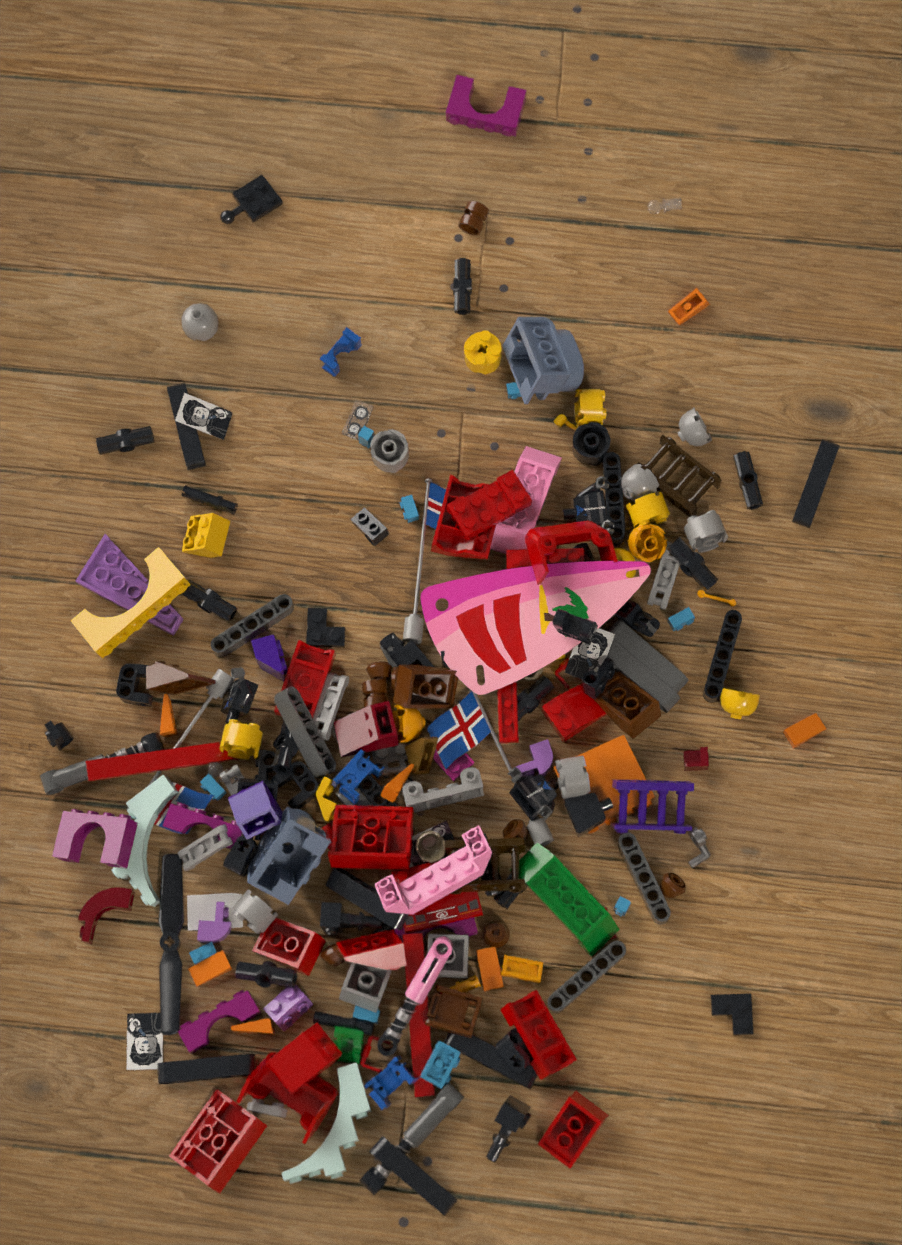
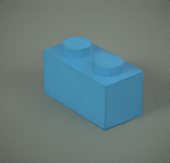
[506,382,522,399]
[358,426,375,448]
[399,495,419,523]
[667,607,695,631]
[200,774,226,801]
[614,896,631,917]
[189,942,217,965]
[353,1005,380,1024]

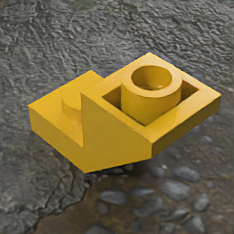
[316,776,337,824]

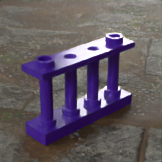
[611,779,694,834]

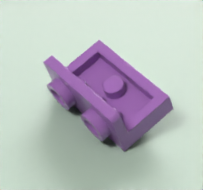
[263,985,313,1031]

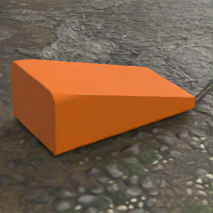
[668,288,710,326]
[160,694,177,738]
[783,713,826,749]
[381,763,414,803]
[476,947,504,991]
[189,950,233,987]
[231,1018,275,1035]

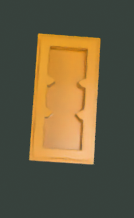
[500,955,544,983]

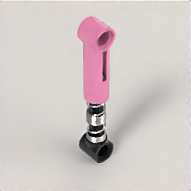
[377,936,453,1056]

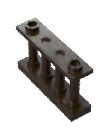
[637,435,722,517]
[445,838,526,895]

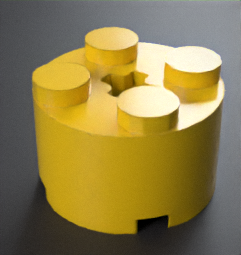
[464,330,502,374]
[574,389,606,427]
[626,492,670,528]
[220,719,263,760]

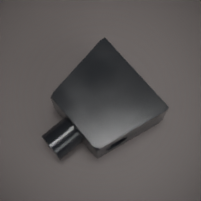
[564,793,614,837]

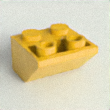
[182,513,230,558]

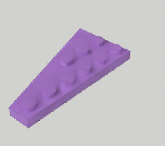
[76,534,183,636]

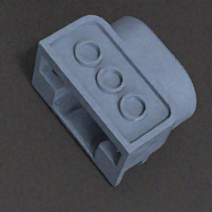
[502,317,584,404]
[247,807,331,905]

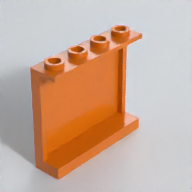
[553,735,655,834]

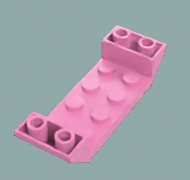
[490,446,562,554]
[375,825,492,914]

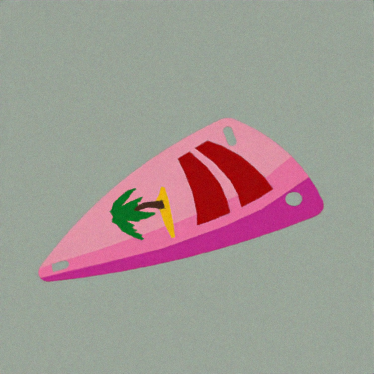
[421,561,651,695]

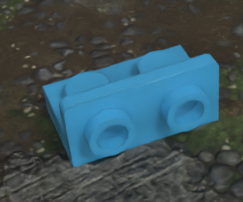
[420,1041,461,1089]

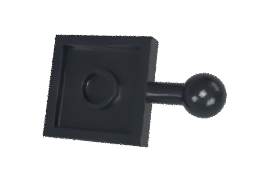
[220,175,283,225]

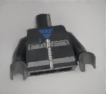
[563,476,614,534]
[221,667,259,724]
[507,767,558,821]

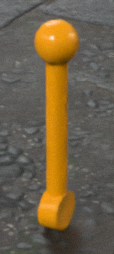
[697,590,736,606]

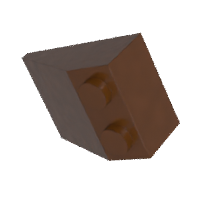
[146,661,216,695]
[393,665,458,708]
[594,672,661,739]

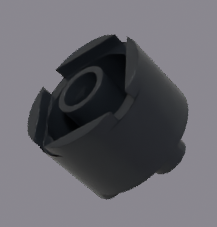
[572,422,611,466]

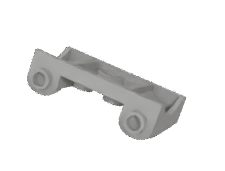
[403,767,484,813]

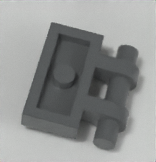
[372,742,410,779]

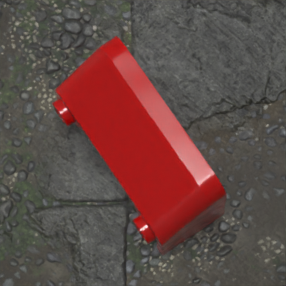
[525,521,618,585]
[236,1052,338,1144]

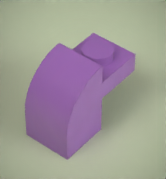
[516,739,553,777]
[197,901,232,943]

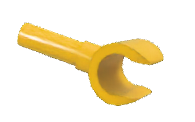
[554,414,578,431]

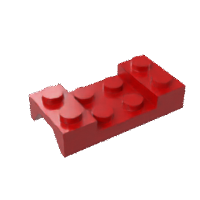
[446,469,532,541]
[274,640,336,718]
[500,989,577,1080]

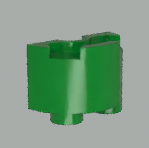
[334,1026,364,1064]

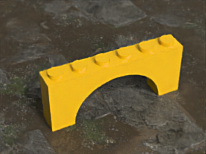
[71,547,191,659]

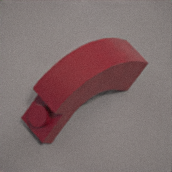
[78,887,135,945]

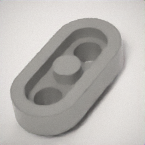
[246,1099,287,1118]

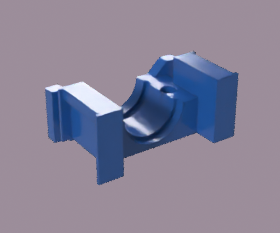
[320,327,362,377]
[332,750,384,805]
[364,1055,420,1110]

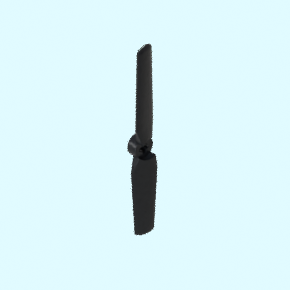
[159,853,184,1035]

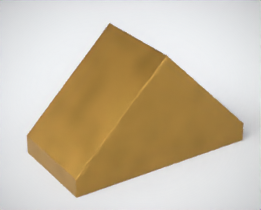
[404,737,438,775]

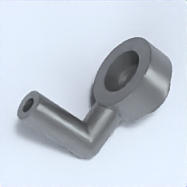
[688,827,711,868]

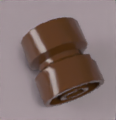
[458,201,489,236]
[362,679,388,708]

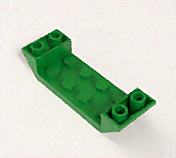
[509,842,620,957]

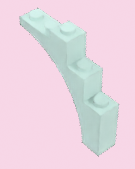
[111,775,179,907]
[282,1063,371,1184]

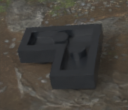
[306,608,346,648]
[710,994,754,1036]

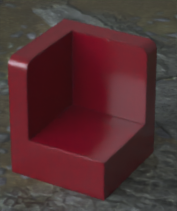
[683,747,709,771]

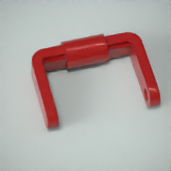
[555,658,570,689]
[361,1036,391,1073]

